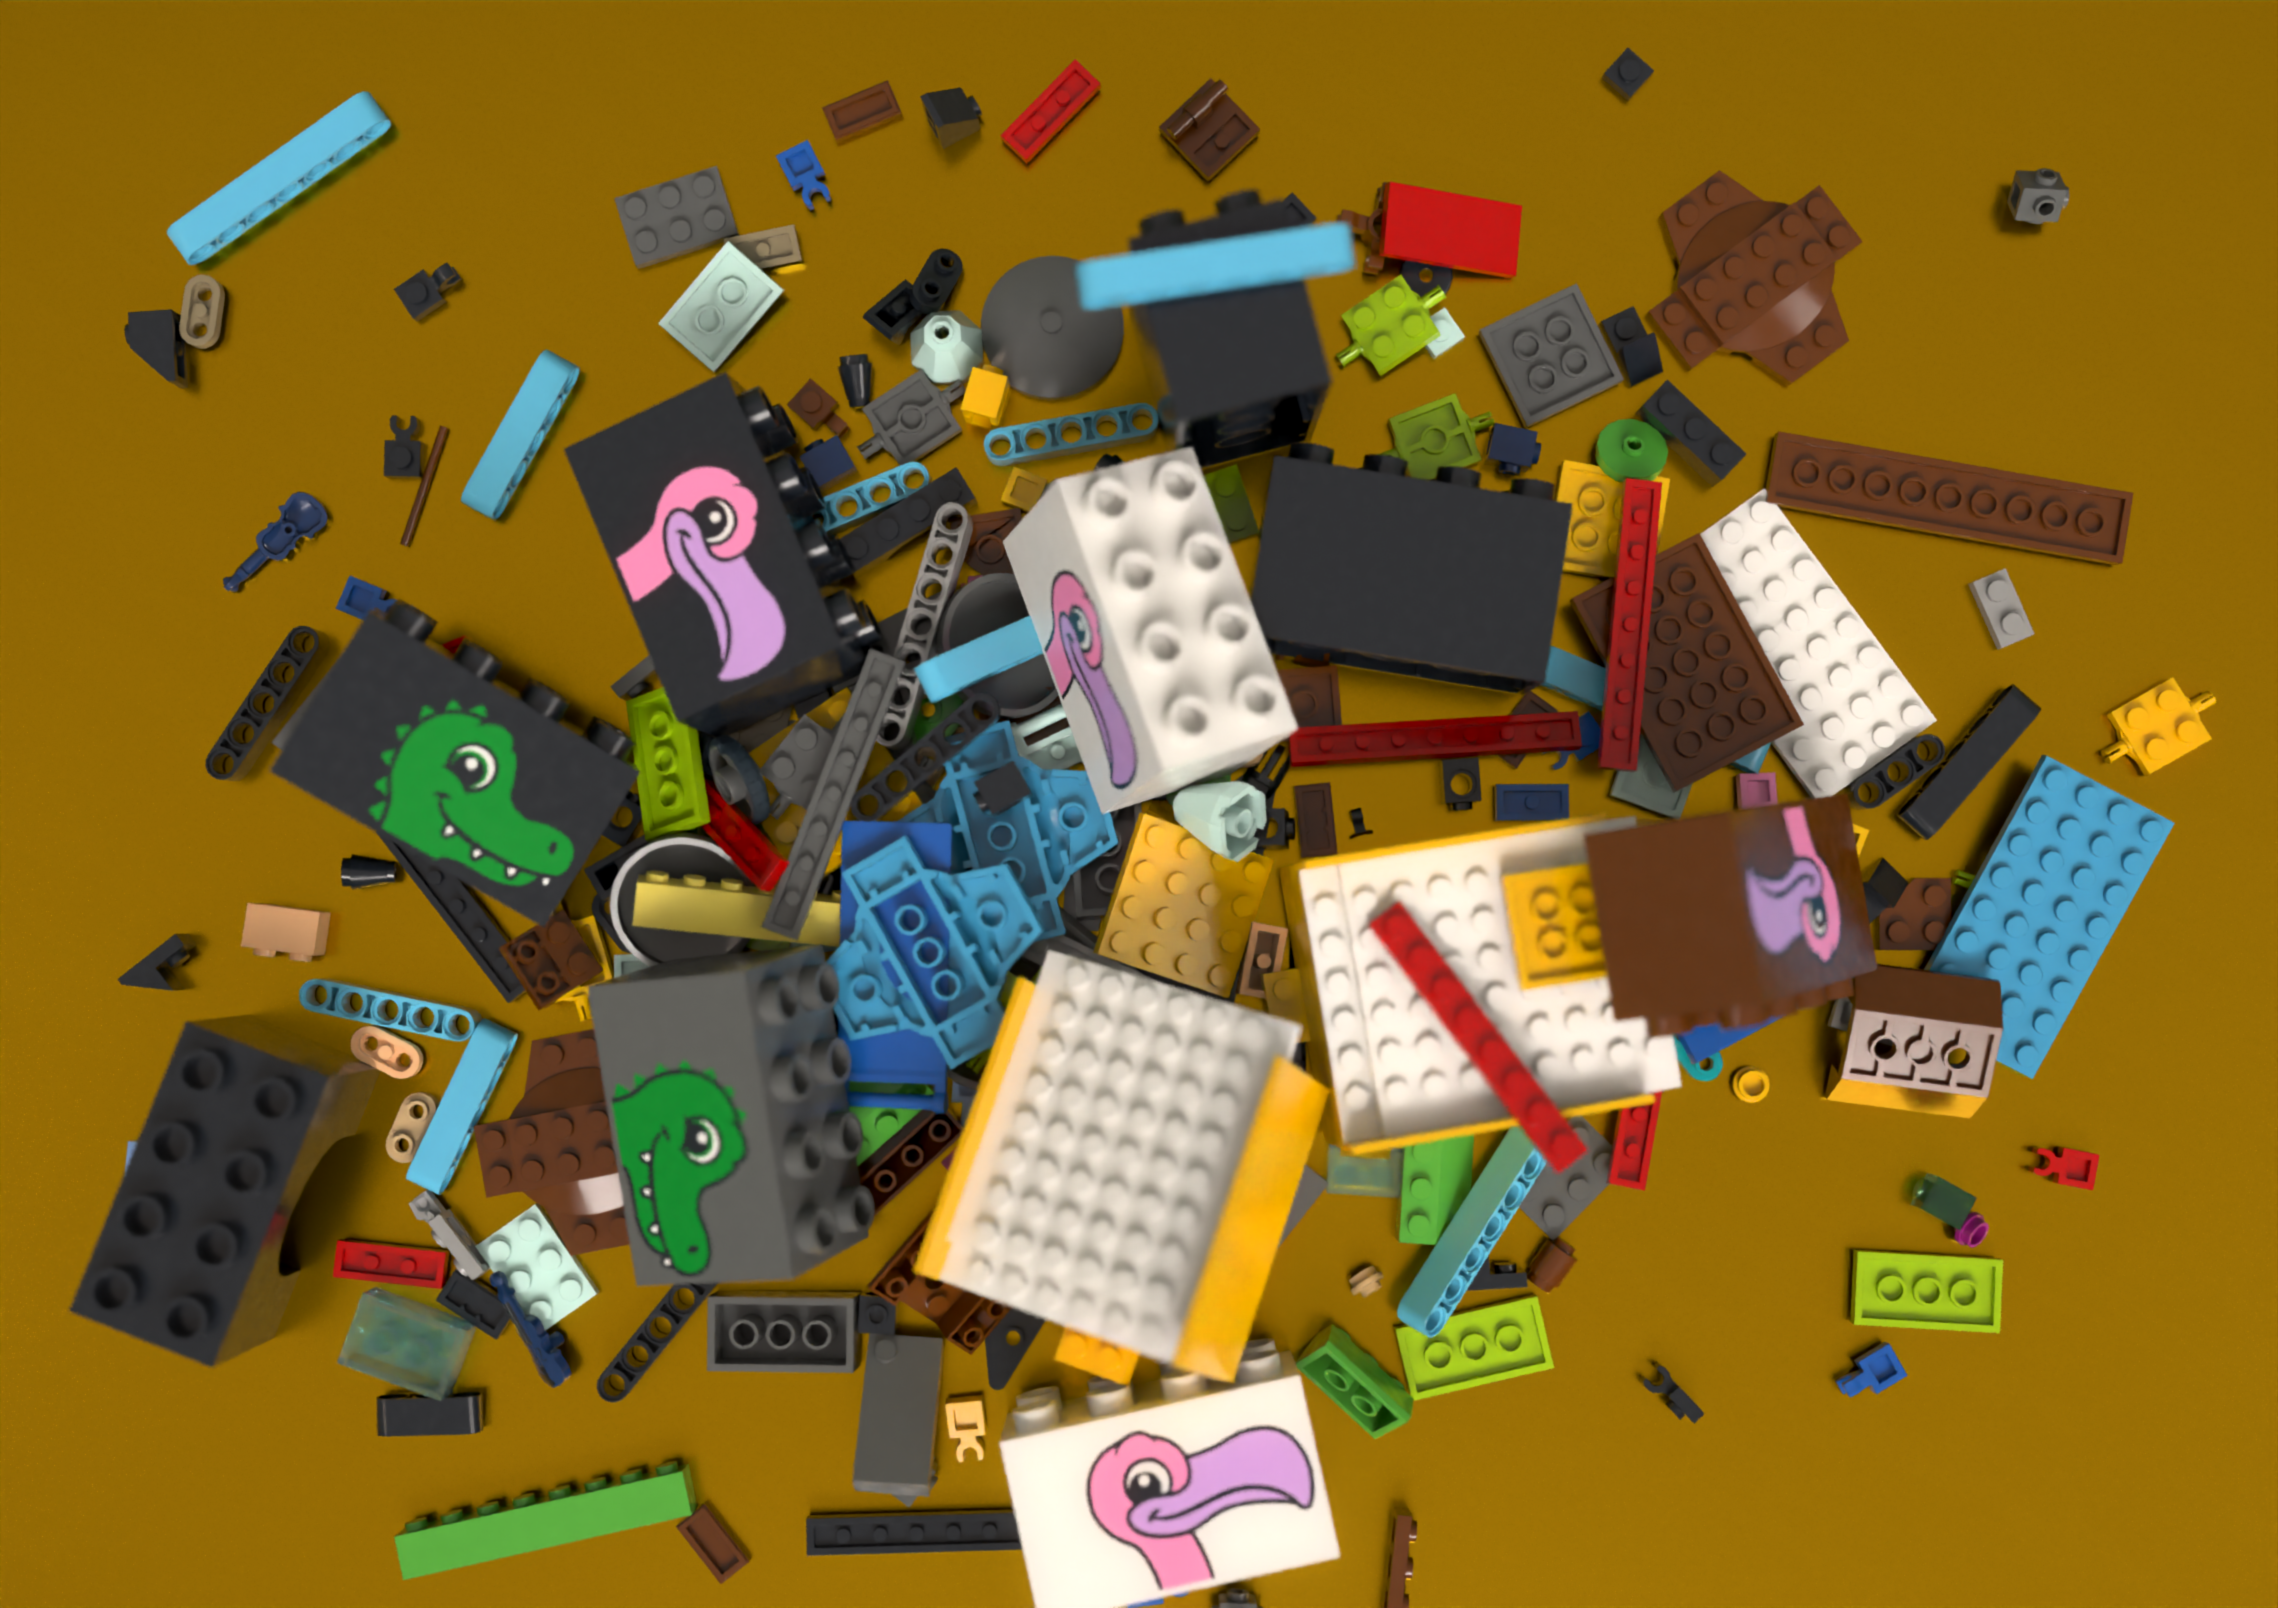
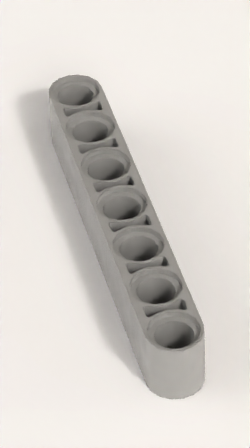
[876,502,973,750]

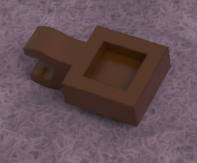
[787,378,850,439]

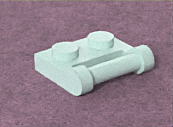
[1010,704,1083,770]

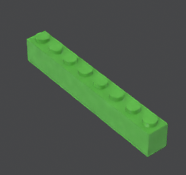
[394,1461,698,1580]

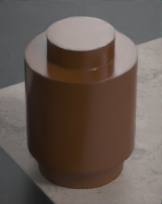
[1527,1237,1578,1294]

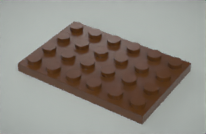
[1570,533,1804,793]

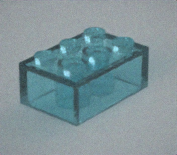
[337,1287,476,1401]

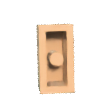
[241,903,331,962]
[1235,922,1288,999]

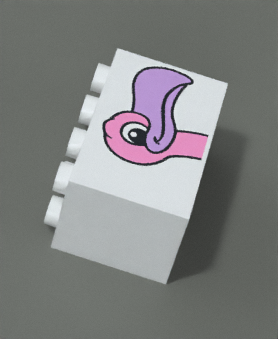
[1003,447,1298,814]
[1000,1338,1340,1608]

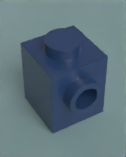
[1484,423,1541,476]
[799,435,858,493]

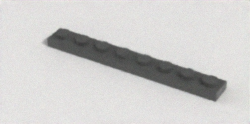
[762,648,906,941]

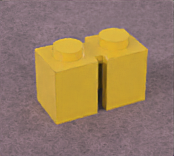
[961,365,1011,430]

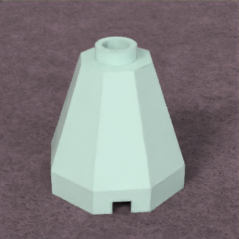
[910,310,984,386]
[1173,781,1267,862]

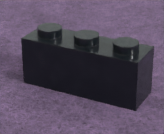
[1635,379,1746,487]

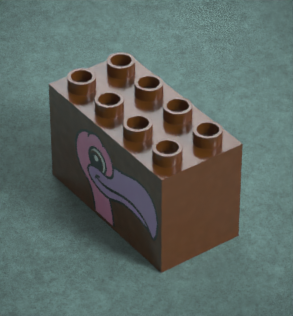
[1583,794,1877,1038]

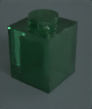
[1910,1173,1977,1230]

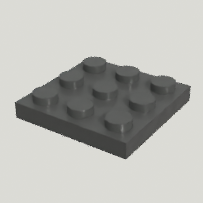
[1478,283,1624,428]

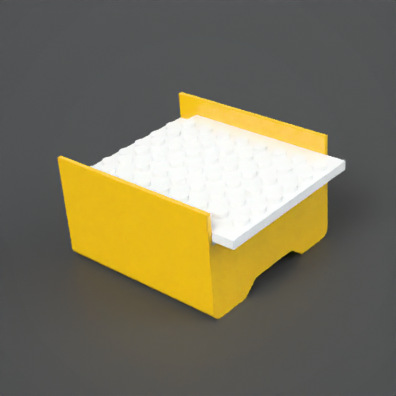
[1260,813,1682,1154]
[914,950,1330,1386]

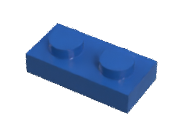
[1494,784,1569,821]

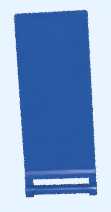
[838,821,952,1114]

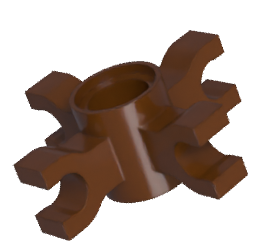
[1335,182,1387,275]

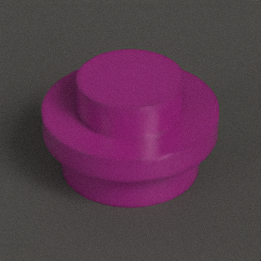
[1954,1212,1989,1247]

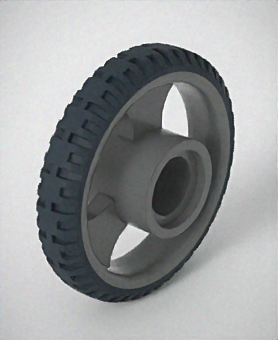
[708,735,770,825]

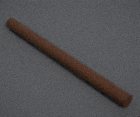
[400,426,449,547]

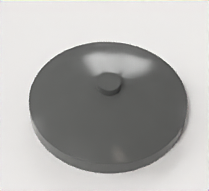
[981,256,1124,400]
[936,573,1058,719]
[610,833,757,966]

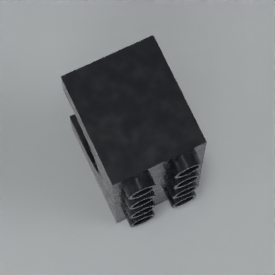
[69,1015,380,1368]

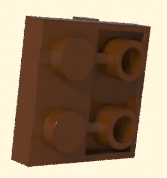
[1159,78,1260,181]
[499,909,603,1011]

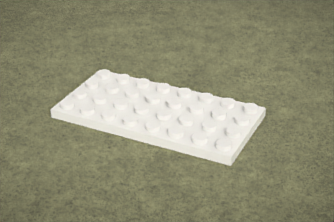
[1700,489,1937,799]

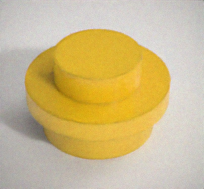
[1732,1066,1770,1103]

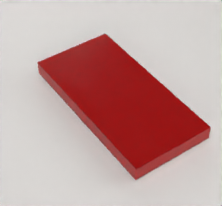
[1379,182,1522,278]

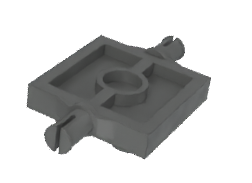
[857,369,966,466]
[760,713,845,820]

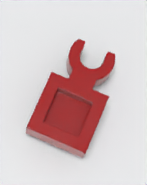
[2029,1147,2100,1191]

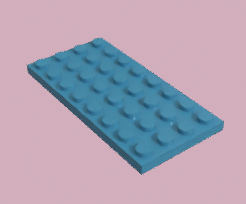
[1924,755,2175,1079]

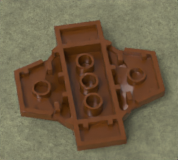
[1646,170,1863,386]
[474,1029,630,1256]

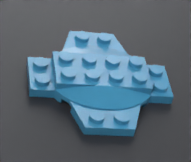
[897,720,1118,943]
[825,836,1045,1069]

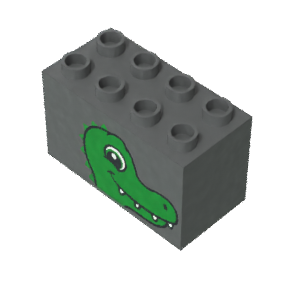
[587,944,874,1286]

